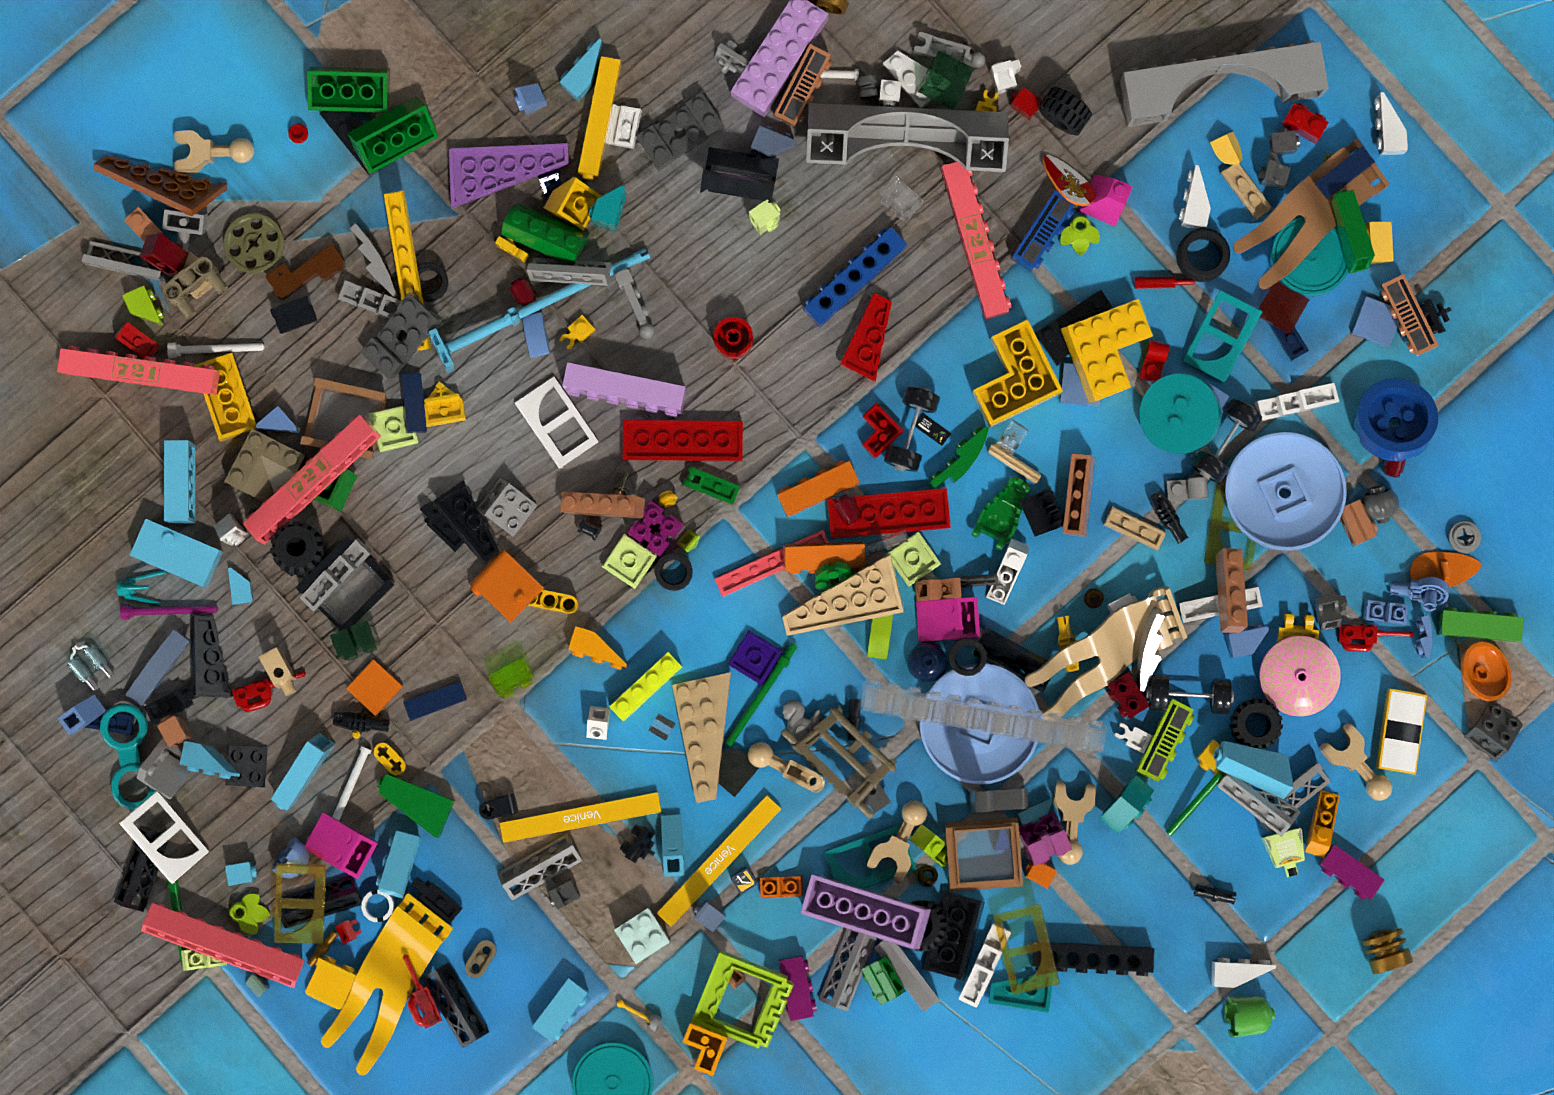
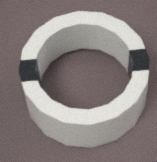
[361,890,395,922]

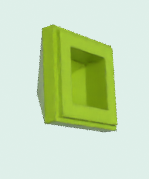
[676,529,700,552]

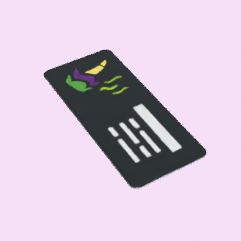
[915,413,951,446]

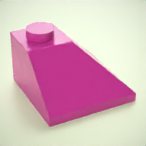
[1079,175,1133,227]

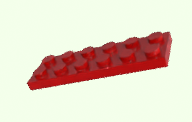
[623,420,743,462]
[827,488,951,539]

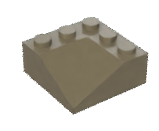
[224,429,308,502]

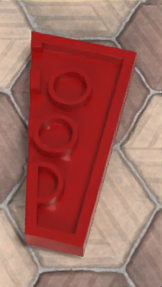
[839,293,892,382]

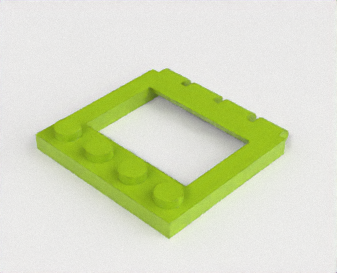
[691,950,794,1049]

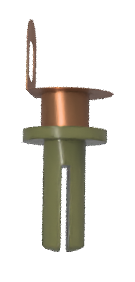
[610,472,630,495]

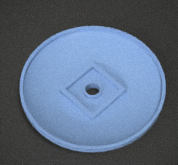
[1225,432,1347,551]
[920,663,1041,784]

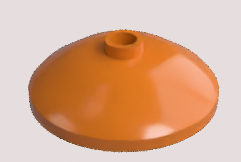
[1461,642,1511,701]

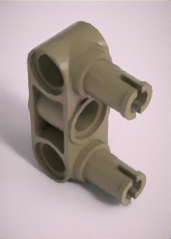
[163,257,228,319]

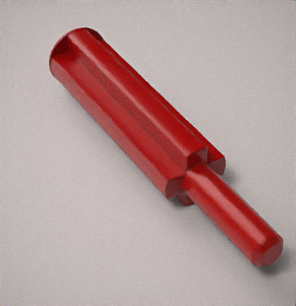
[1134,276,1195,289]

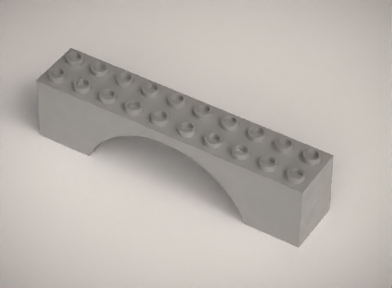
[1120,40,1329,127]
[806,103,1009,172]

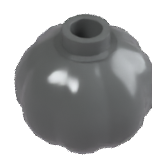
[1361,485,1399,524]

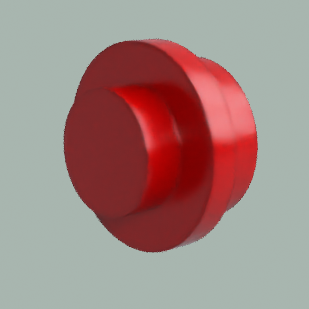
[288,124,309,144]

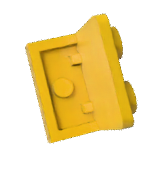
[305,955,358,1009]

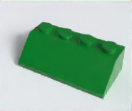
[307,67,390,112]
[347,97,439,174]
[501,203,590,266]

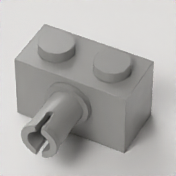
[162,207,208,251]

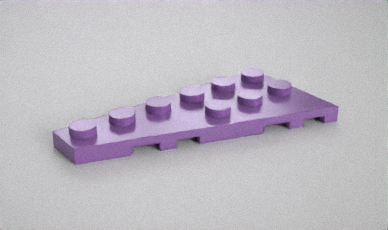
[449,143,569,208]

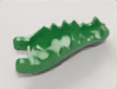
[971,477,1030,551]

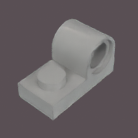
[1166,477,1208,501]

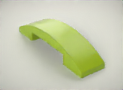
[867,614,893,660]

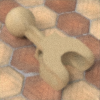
[174,130,255,173]
[1319,723,1392,801]
[748,742,825,793]
[1053,781,1096,865]
[867,800,927,884]

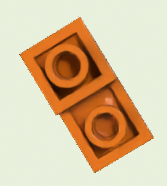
[760,876,804,898]

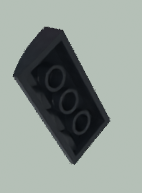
[923,891,985,980]

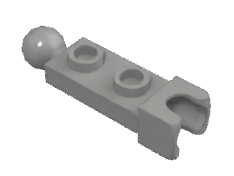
[913,32,986,67]
[614,268,655,339]

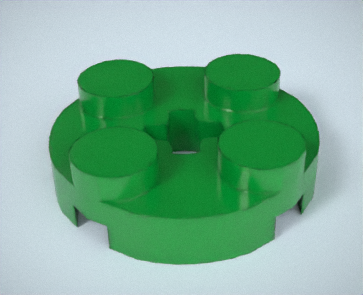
[815,562,854,592]

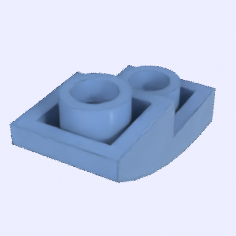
[523,312,550,358]
[1363,600,1408,625]
[1415,615,1432,659]

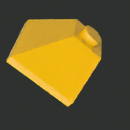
[544,177,602,231]

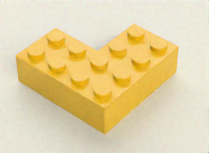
[1061,299,1153,403]
[972,319,1063,428]

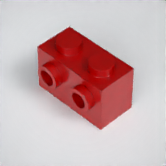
[1281,103,1329,144]

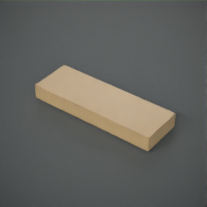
[1220,163,1272,220]
[1103,506,1166,551]

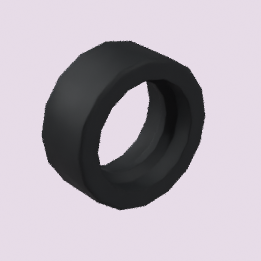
[417,262,449,301]
[655,552,693,591]
[949,638,987,676]

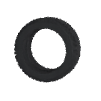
[1176,228,1230,282]

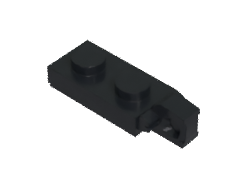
[420,504,464,552]
[144,688,200,725]
[411,877,463,923]

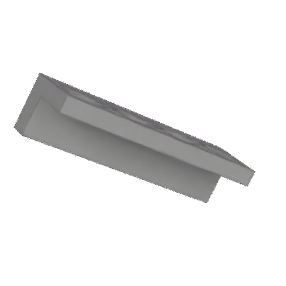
[82,241,165,282]
[527,258,612,286]
[1256,763,1331,831]
[1217,774,1300,837]
[497,834,582,900]
[818,928,877,1012]
[874,940,940,1012]

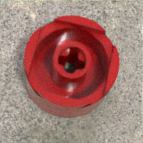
[713,317,753,360]

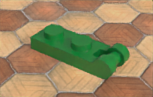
[681,466,740,505]

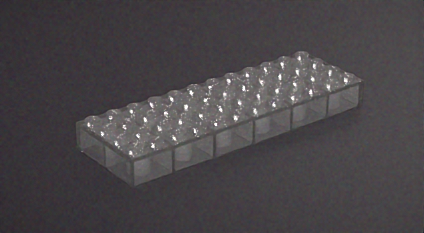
[857,679,1108,754]

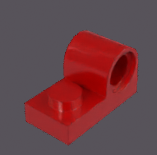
[114,321,160,358]
[1139,339,1170,383]

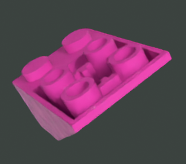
[916,597,980,642]
[305,812,378,879]

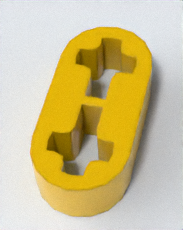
[374,743,407,775]

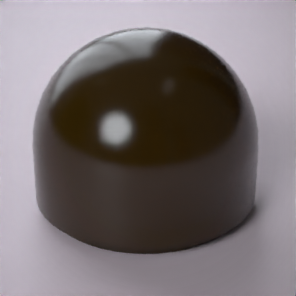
[917,866,938,887]

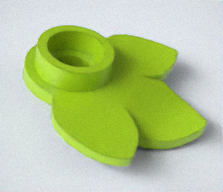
[1060,216,1100,255]
[229,894,270,934]

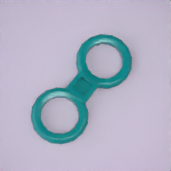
[100,703,156,810]

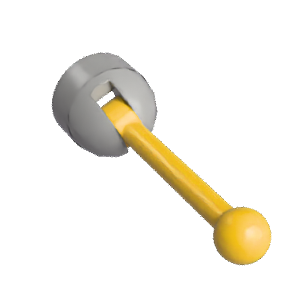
[616,1000,663,1032]

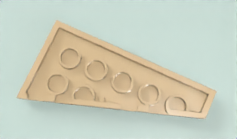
[782,554,904,636]
[672,672,731,803]

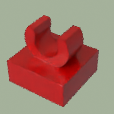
[335,920,362,945]

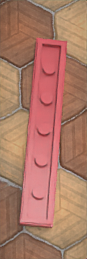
[714,530,829,597]

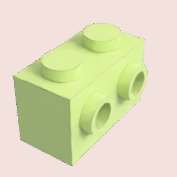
[749,200,781,235]

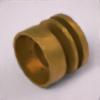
[1362,928,1413,974]

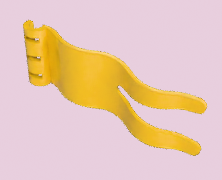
[321,893,454,1075]

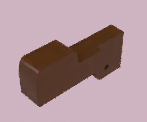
[265,244,346,301]

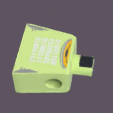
[1261,828,1305,877]

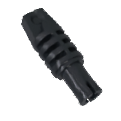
[1149,491,1189,544]
[333,712,390,732]

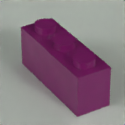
[1318,845,1385,900]
[779,955,817,1021]

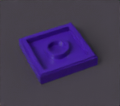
[728,631,783,686]

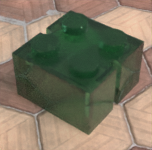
[918,51,974,109]
[330,620,381,661]

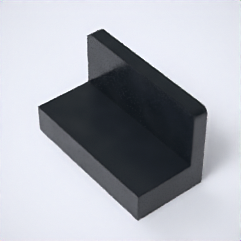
[270,296,317,334]

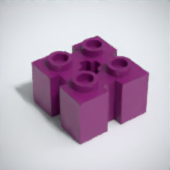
[628,501,684,558]
[1019,812,1072,866]

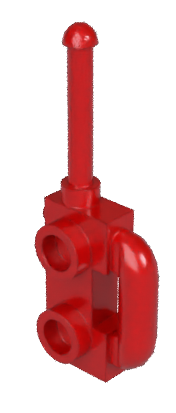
[1338,624,1414,652]
[232,671,306,712]
[402,954,443,1029]

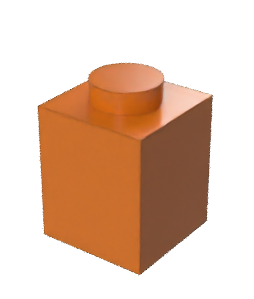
[1024,861,1057,889]

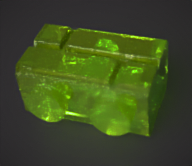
[487,657,535,699]

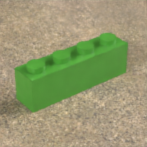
[1438,607,1524,642]

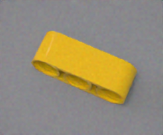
[528,590,579,614]

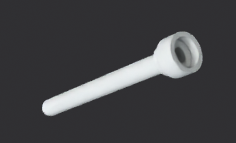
[167,342,265,359]

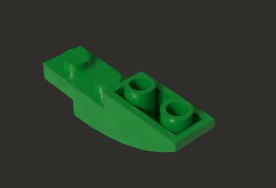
[929,426,989,489]

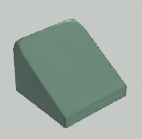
[246,974,269,997]

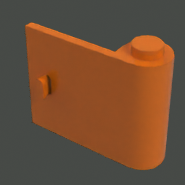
[470,549,544,623]

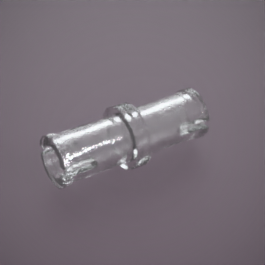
[867,530,909,554]

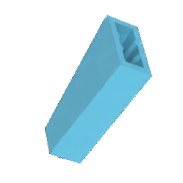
[271,733,335,811]
[1214,741,1294,799]

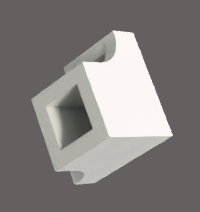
[989,59,1021,94]

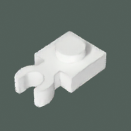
[1114,723,1152,754]

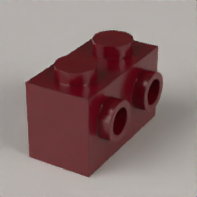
[139,233,189,276]
[1106,672,1150,720]

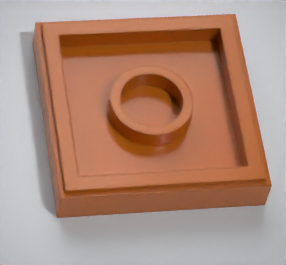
[346,659,403,716]

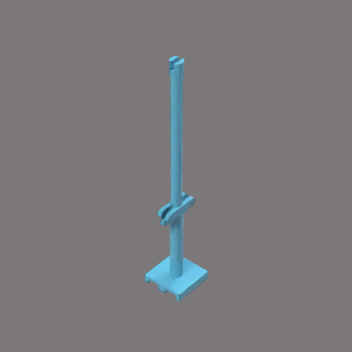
[429,248,650,374]

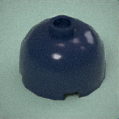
[907,642,947,682]

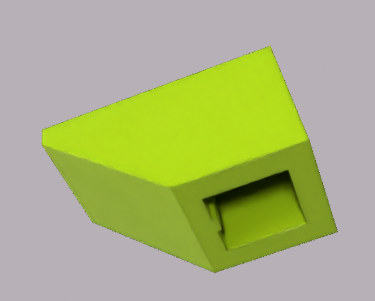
[122,285,164,326]
[909,824,948,868]

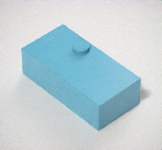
[164,440,196,524]
[129,519,223,588]

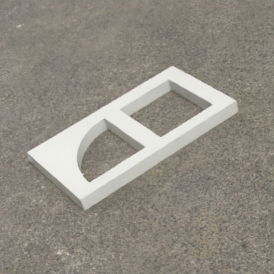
[515,377,599,469]
[119,791,209,884]

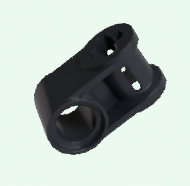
[479,793,519,820]

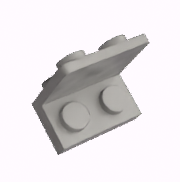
[477,477,537,536]
[136,739,192,799]

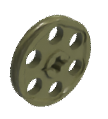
[224,214,285,274]

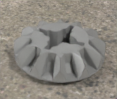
[1448,521,1481,553]

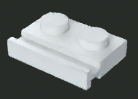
[605,104,642,149]

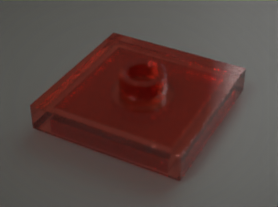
[1258,282,1310,334]

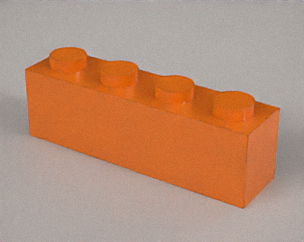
[777,460,860,518]
[783,541,865,574]

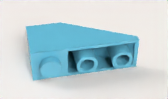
[560,38,603,102]
[179,741,240,779]
[661,814,685,877]

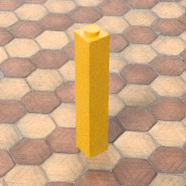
[578,56,622,181]

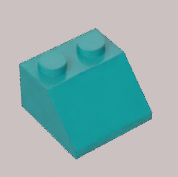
[589,186,627,232]

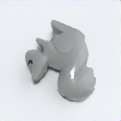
[782,700,823,741]

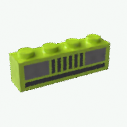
[1135,699,1195,782]

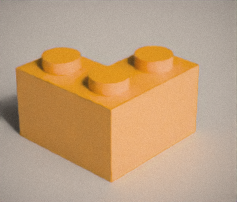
[683,1022,728,1076]

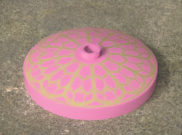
[1259,636,1340,716]

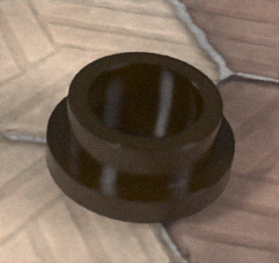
[1084,588,1104,609]

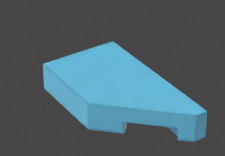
[228,568,253,605]
[1017,798,1052,826]

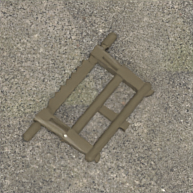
[782,706,897,818]

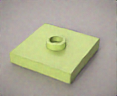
[369,405,418,453]
[886,532,941,587]
[602,534,657,589]

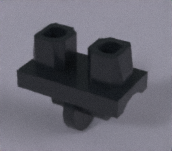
[1420,299,1452,334]
[620,825,655,863]

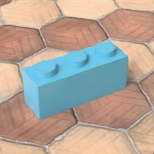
[376,831,420,899]
[532,977,589,1042]

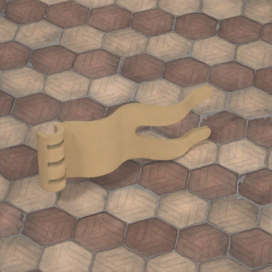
[1025,586,1188,725]

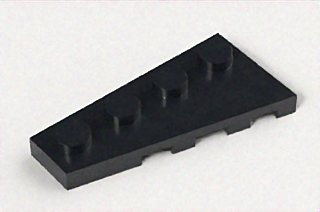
[191,616,233,698]

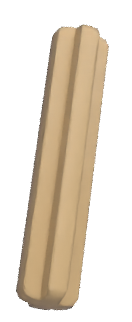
[988,444,1041,483]

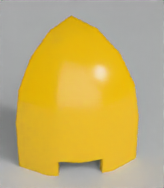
[1210,132,1242,165]

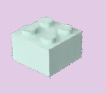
[614,908,671,964]

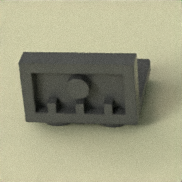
[1464,701,1523,761]

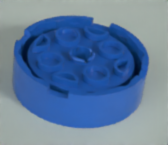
[1354,378,1438,461]

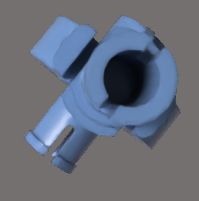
[1390,577,1449,611]

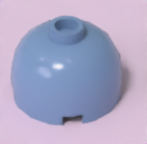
[271,837,310,879]

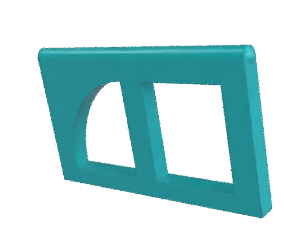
[1183,290,1262,382]
[825,825,917,889]

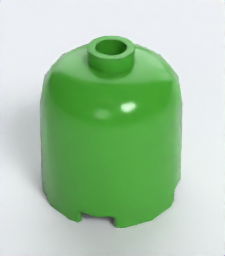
[1224,996,1275,1038]

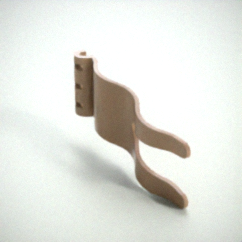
[1233,138,1390,289]

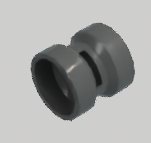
[857,75,879,100]

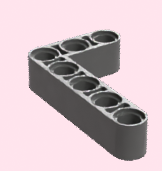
[969,788,1029,812]

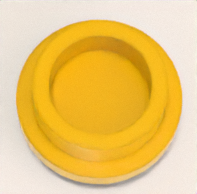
[658,490,678,508]

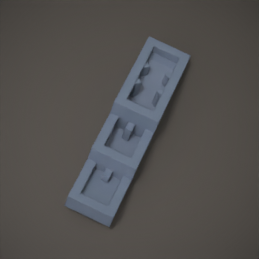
[125,628,191,707]

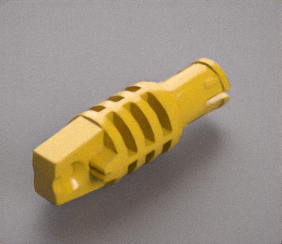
[1056,616,1079,672]

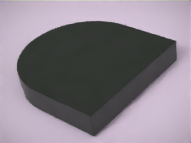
[718,749,759,797]

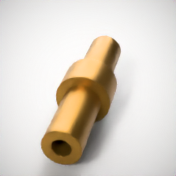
[307,930,338,967]

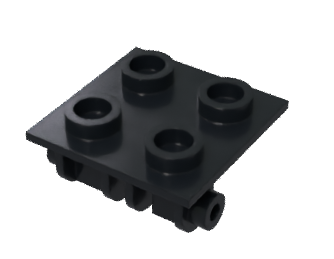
[1019,488,1064,537]
[225,745,268,788]

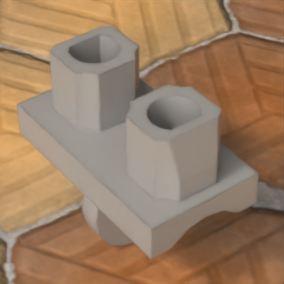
[715,40,752,74]

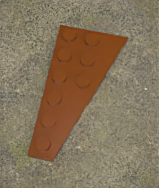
[94,155,228,216]

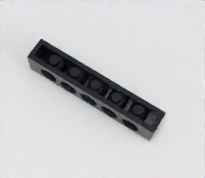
[1030,941,1155,976]

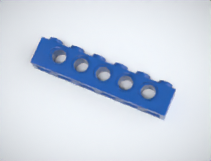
[804,227,907,327]

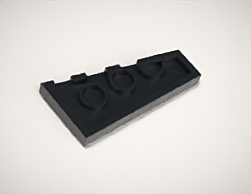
[319,111,371,176]
[1035,290,1112,367]
[432,480,499,564]

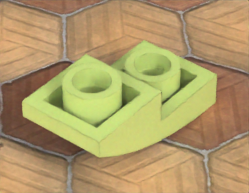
[181,949,227,971]

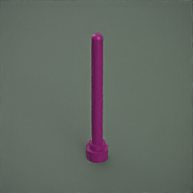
[120,604,218,620]

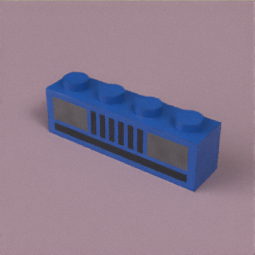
[1011,190,1076,272]

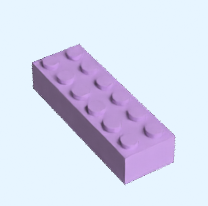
[731,0,828,118]
[562,362,686,417]
[800,874,931,949]

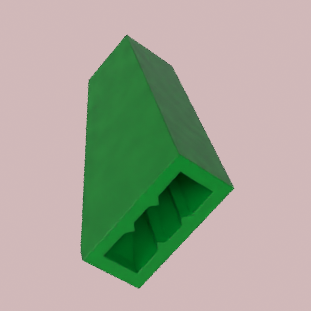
[1331,190,1375,274]
[377,774,455,838]

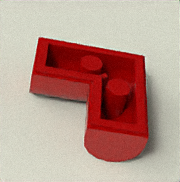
[862,403,904,459]

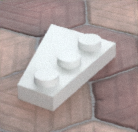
[883,51,951,108]

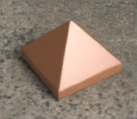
[728,969,746,989]

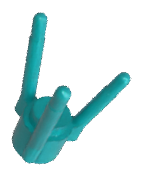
[117,570,166,605]

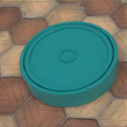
[1270,217,1348,297]
[1139,374,1222,454]
[572,1042,654,1095]

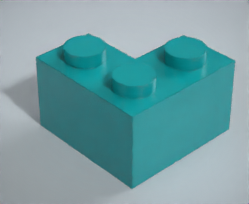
[1100,775,1154,834]

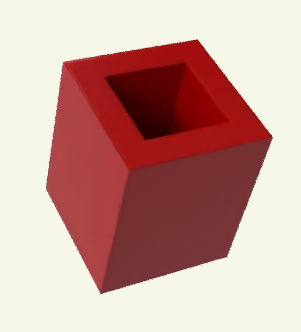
[1010,87,1042,121]

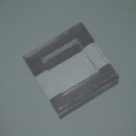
[648,713,676,741]

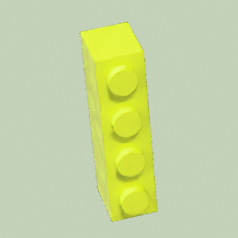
[609,652,683,722]

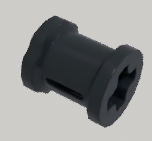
[577,516,603,541]

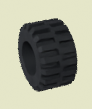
[1038,86,1092,136]
[1229,699,1283,749]
[907,900,951,951]

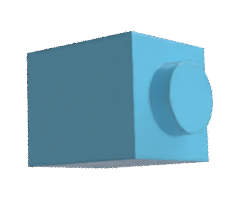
[225,862,258,886]

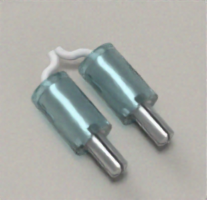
[67,643,114,691]

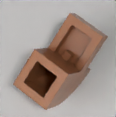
[915,578,962,601]

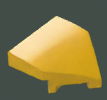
[424,382,466,427]

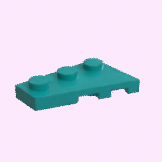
[988,972,1054,1013]

